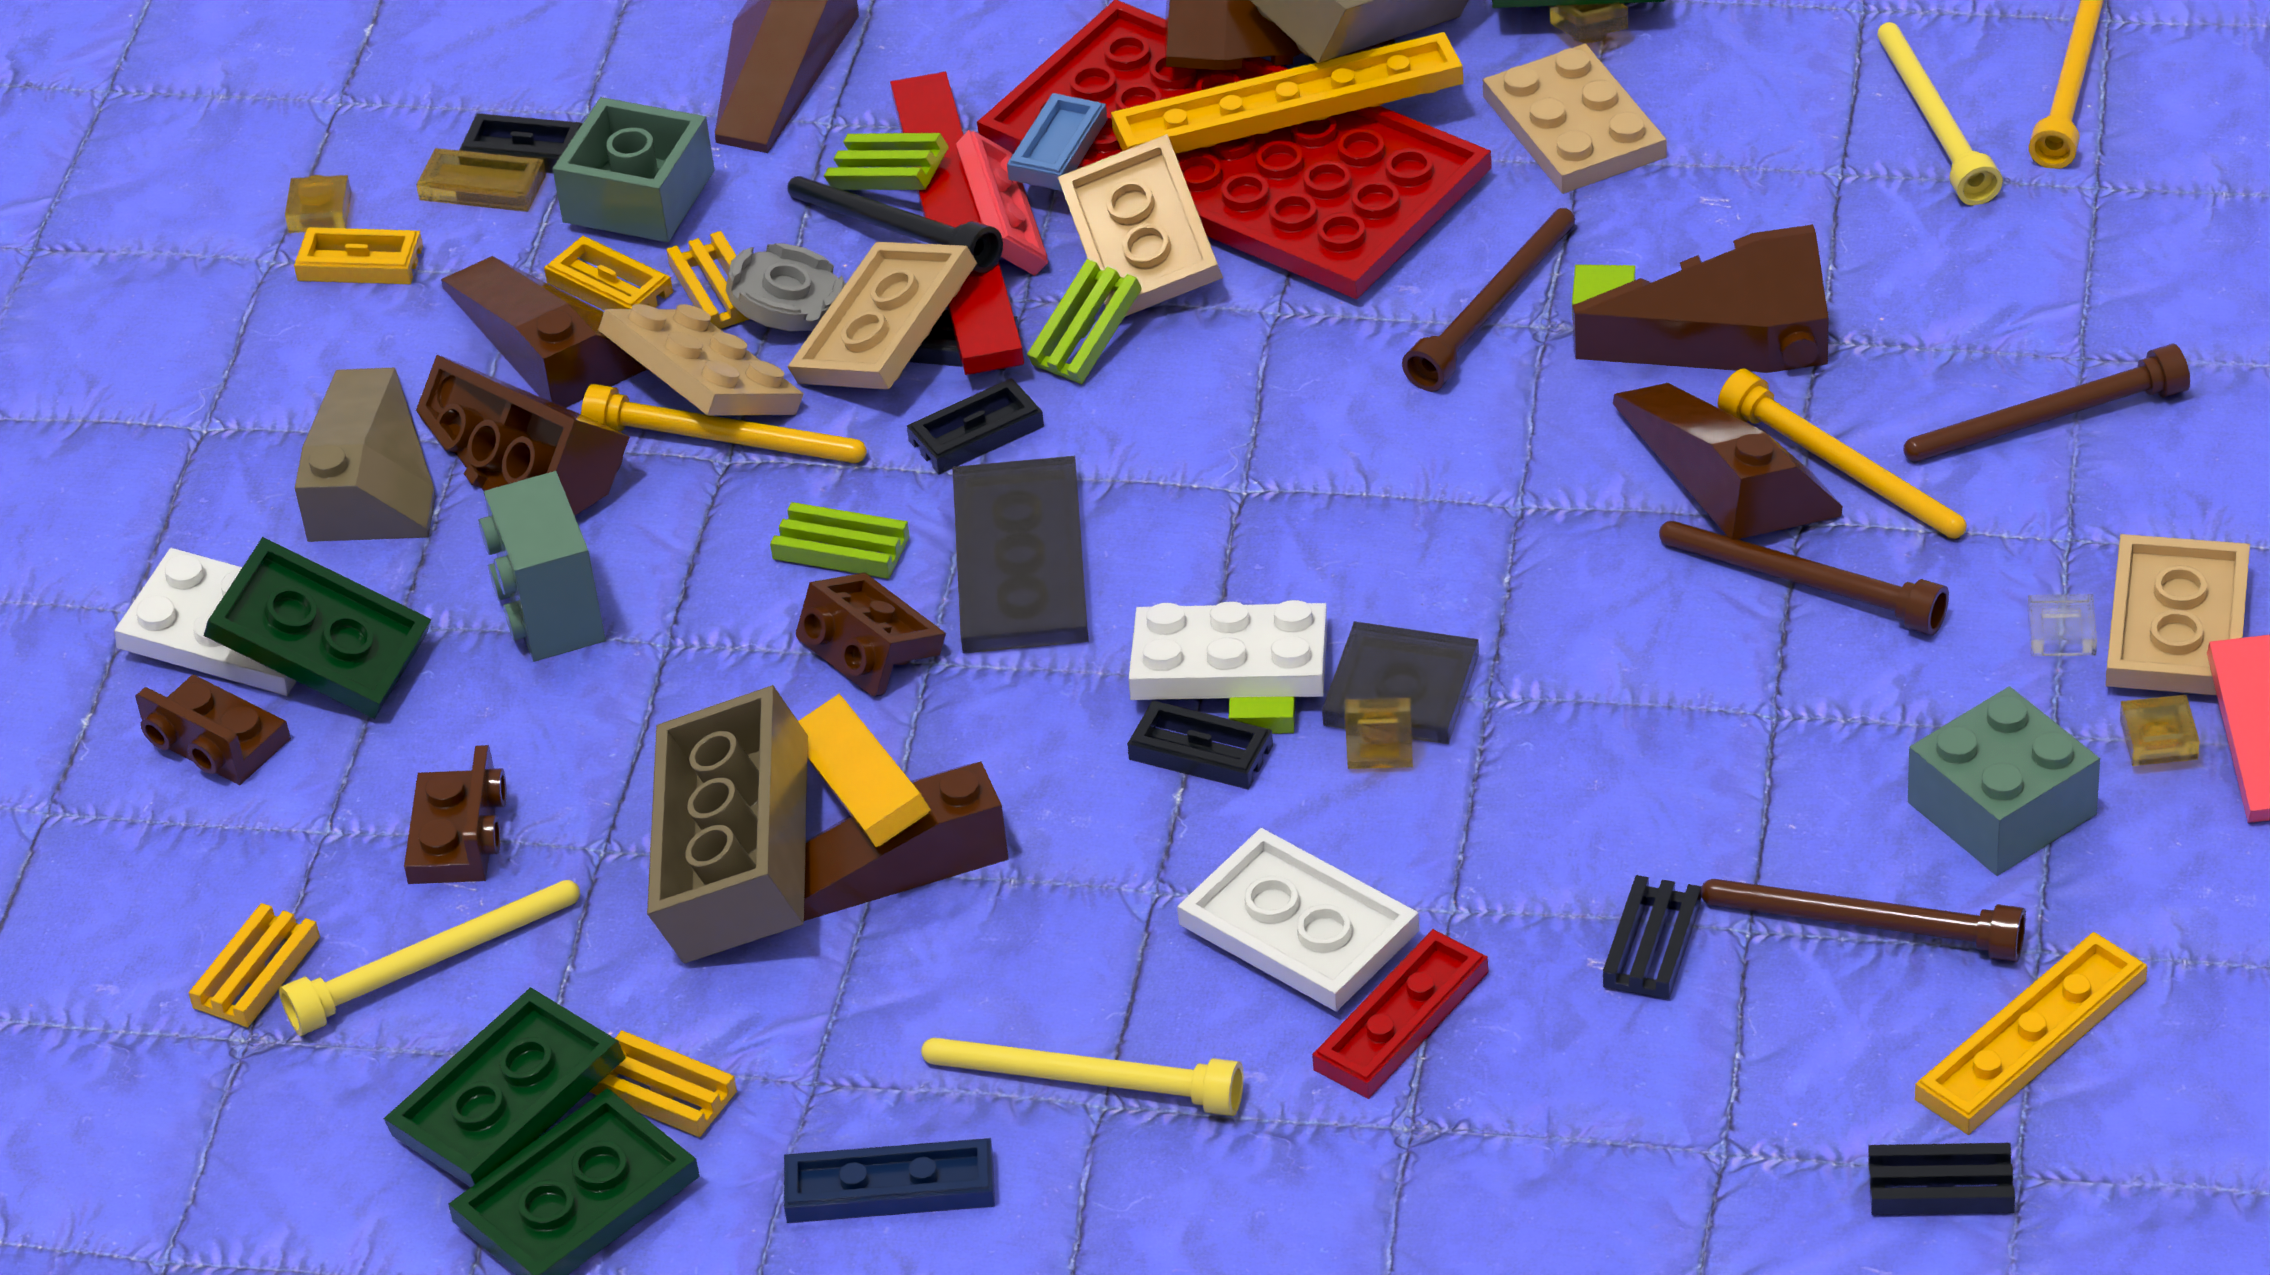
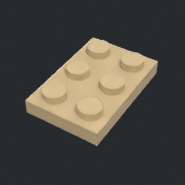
[1482,43,1667,194]
[1058,134,1223,316]
[787,242,977,390]
[598,304,804,416]
[2105,534,2250,695]

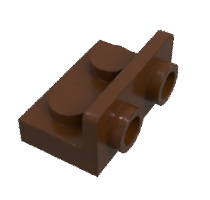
[796,573,946,696]
[135,674,291,785]
[404,745,507,884]

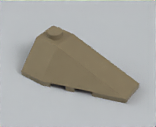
[295,367,436,542]

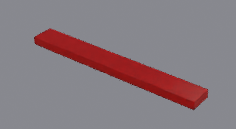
[890,71,1024,375]

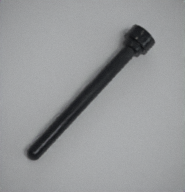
[787,176,1003,273]

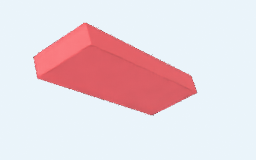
[956,130,1048,276]
[2207,635,2270,823]

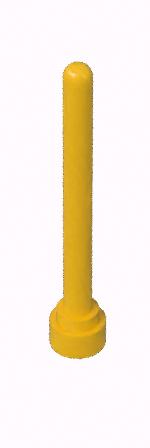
[2029,0,2104,169]
[1718,368,1967,539]
[581,384,867,463]

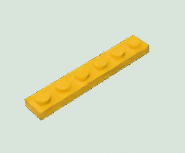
[1111,32,1464,154]

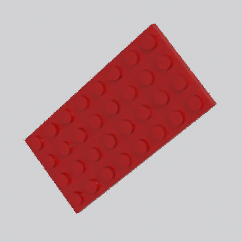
[977,0,1492,300]

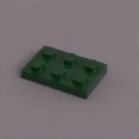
[203,537,432,719]
[383,987,626,1187]
[448,1088,700,1275]

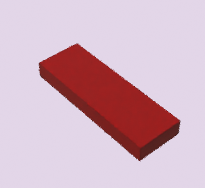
[1312,929,1488,1099]

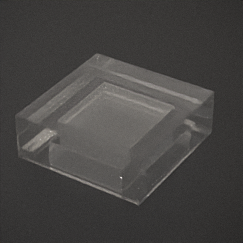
[2027,594,2097,656]

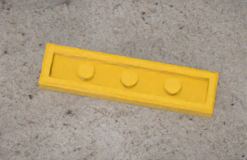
[798,693,931,847]
[1915,931,2147,1135]

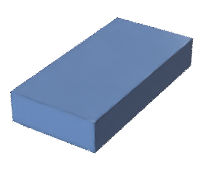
[1007,93,1107,191]

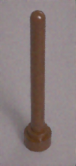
[1402,208,1575,392]
[1903,343,2190,462]
[1659,521,1949,635]
[1701,879,2026,962]

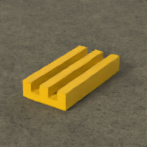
[294,227,423,284]
[666,231,749,329]
[544,236,673,311]
[188,903,320,1028]
[589,1030,737,1138]

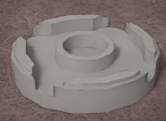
[725,243,846,331]

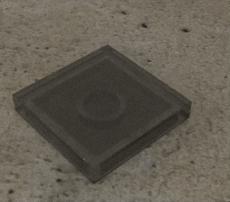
[1322,621,1479,744]

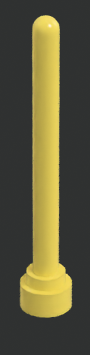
[1877,22,2003,206]
[279,880,580,1036]
[921,1038,1244,1116]

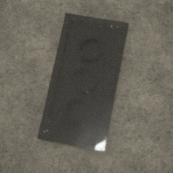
[952,456,1089,653]

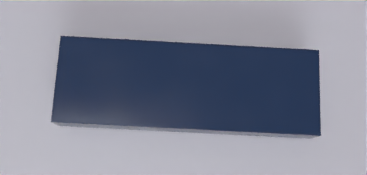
[784,1138,995,1223]

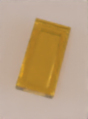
[416,148,546,212]

